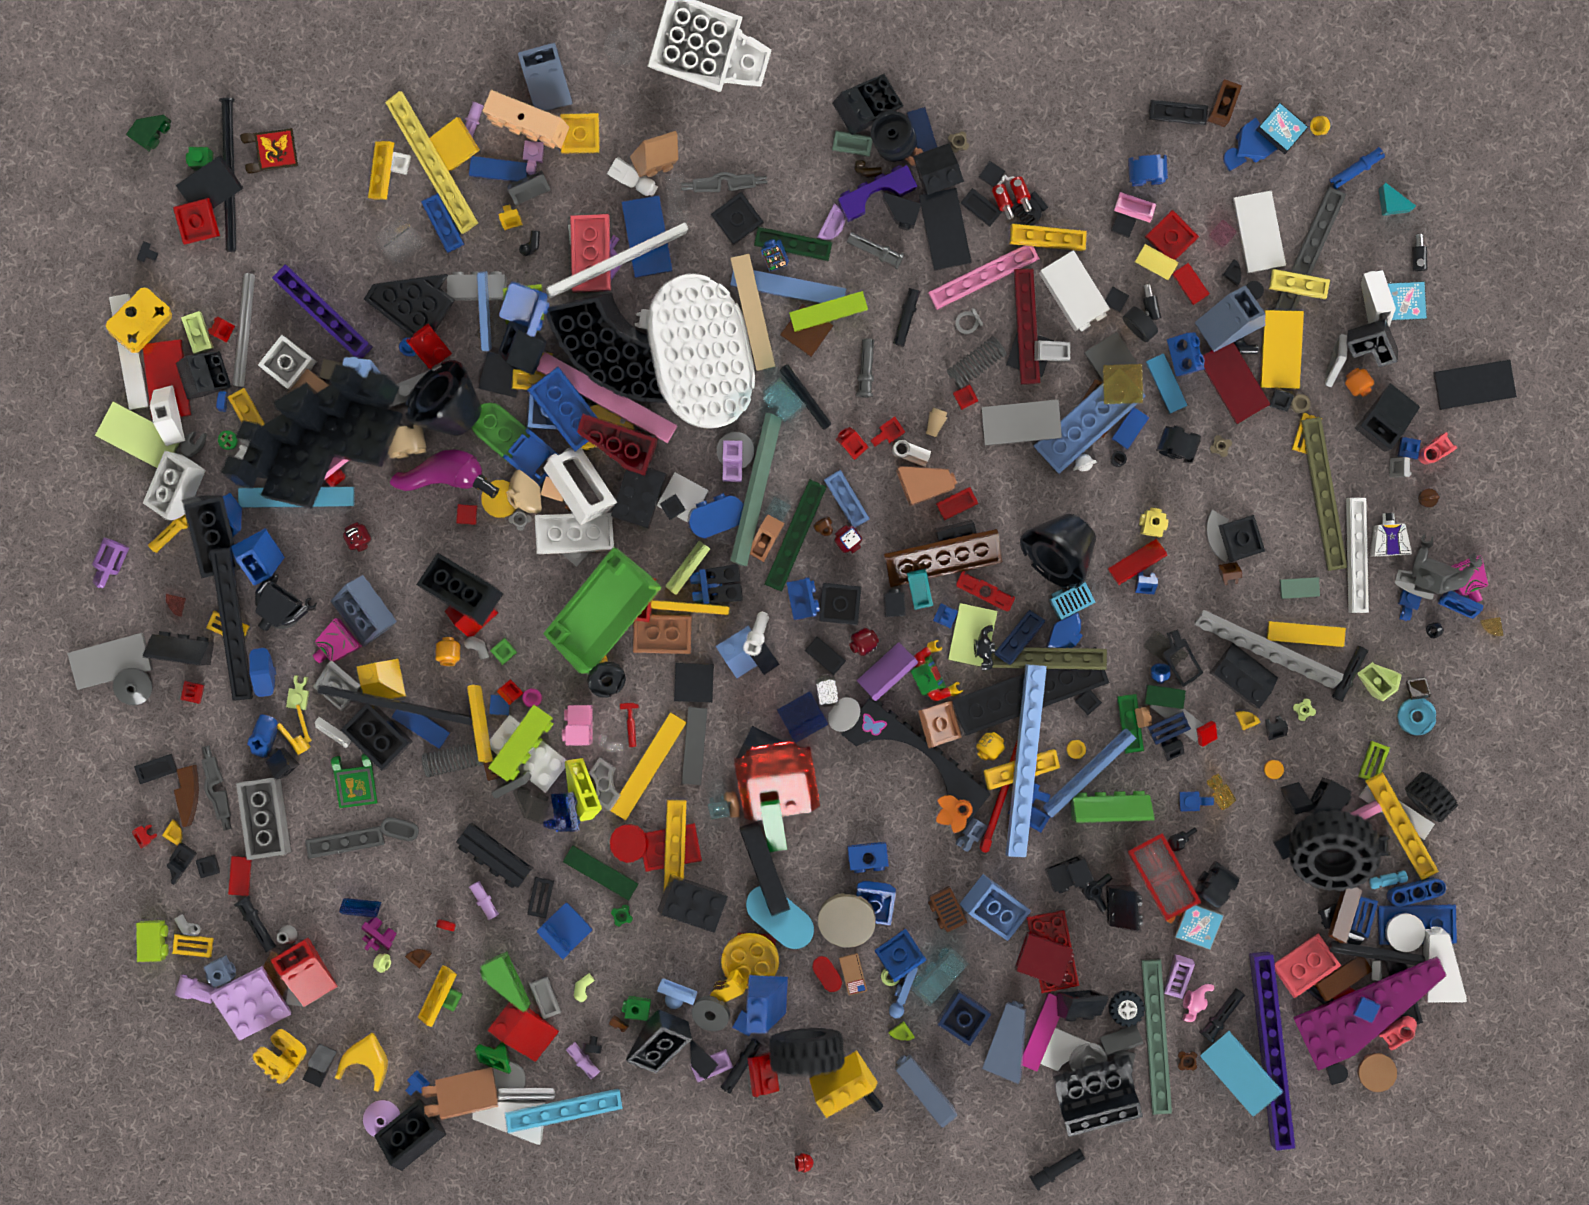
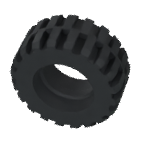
[769,1028,844,1076]

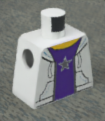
[1370,513,1412,557]

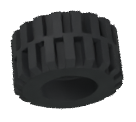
[1405,772,1458,822]

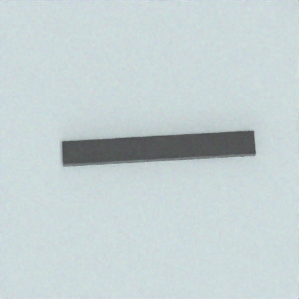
[1273,186,1346,311]

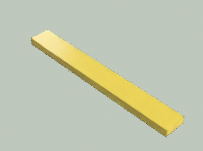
[385,91,478,234]

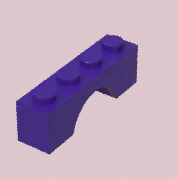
[838,165,917,222]

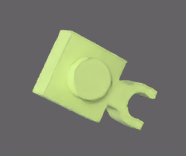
[286,675,309,710]

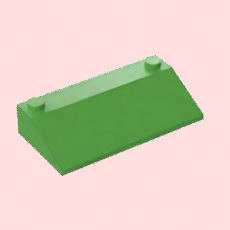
[543,547,662,674]

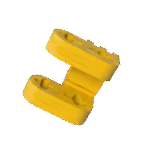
[252,1029,307,1084]

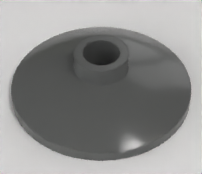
[113,668,153,705]

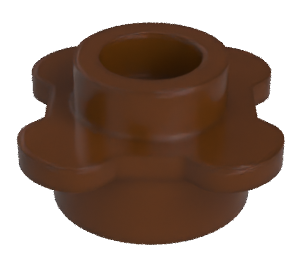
[1178,1051,1197,1071]

